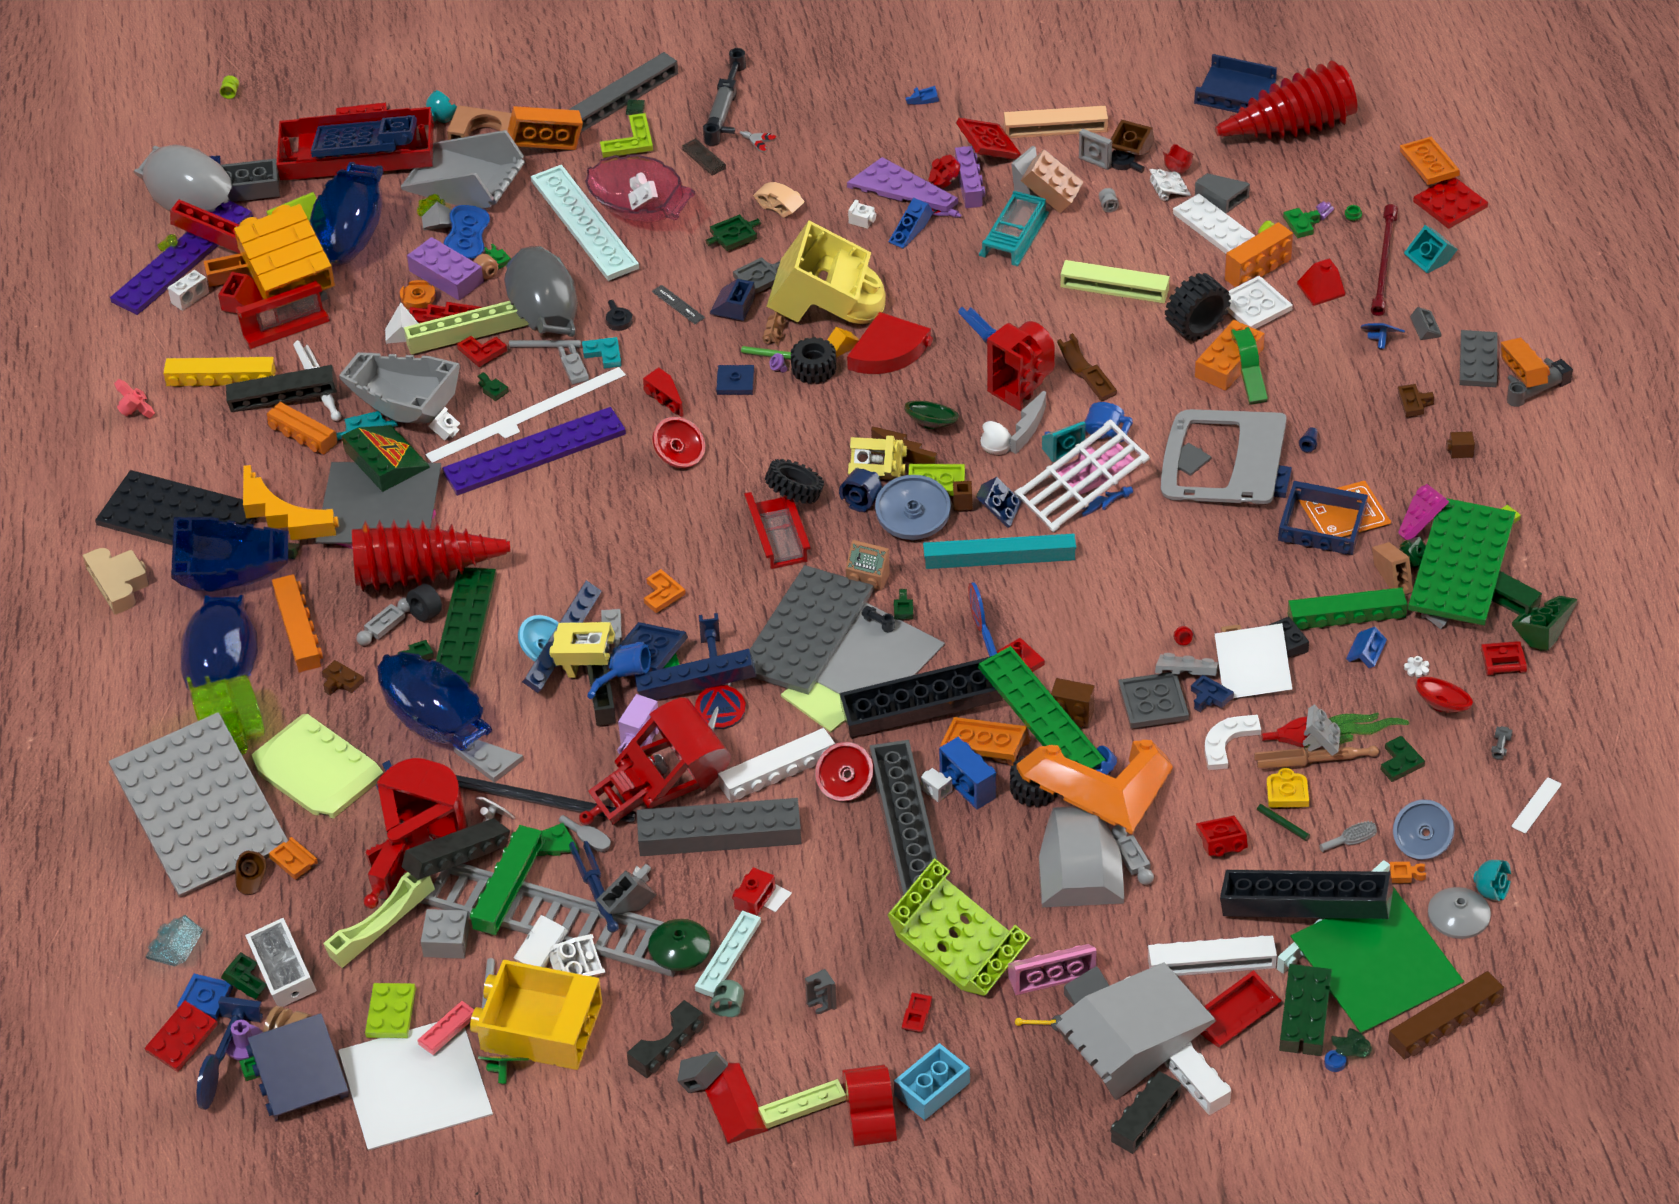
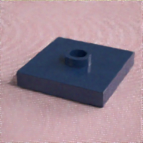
[716,365,754,395]

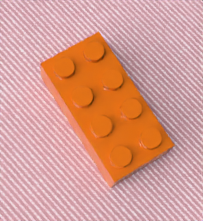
[507,106,583,150]
[1225,222,1293,287]
[1195,320,1265,391]

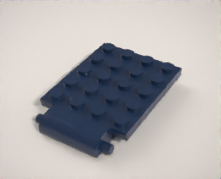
[311,115,417,159]

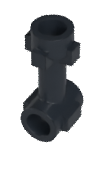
[862,606,895,633]

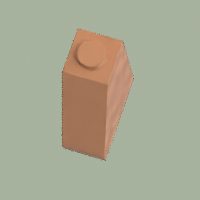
[1372,542,1413,594]

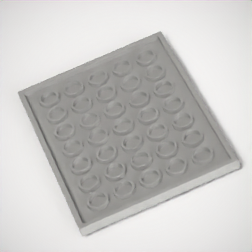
[109,712,288,898]

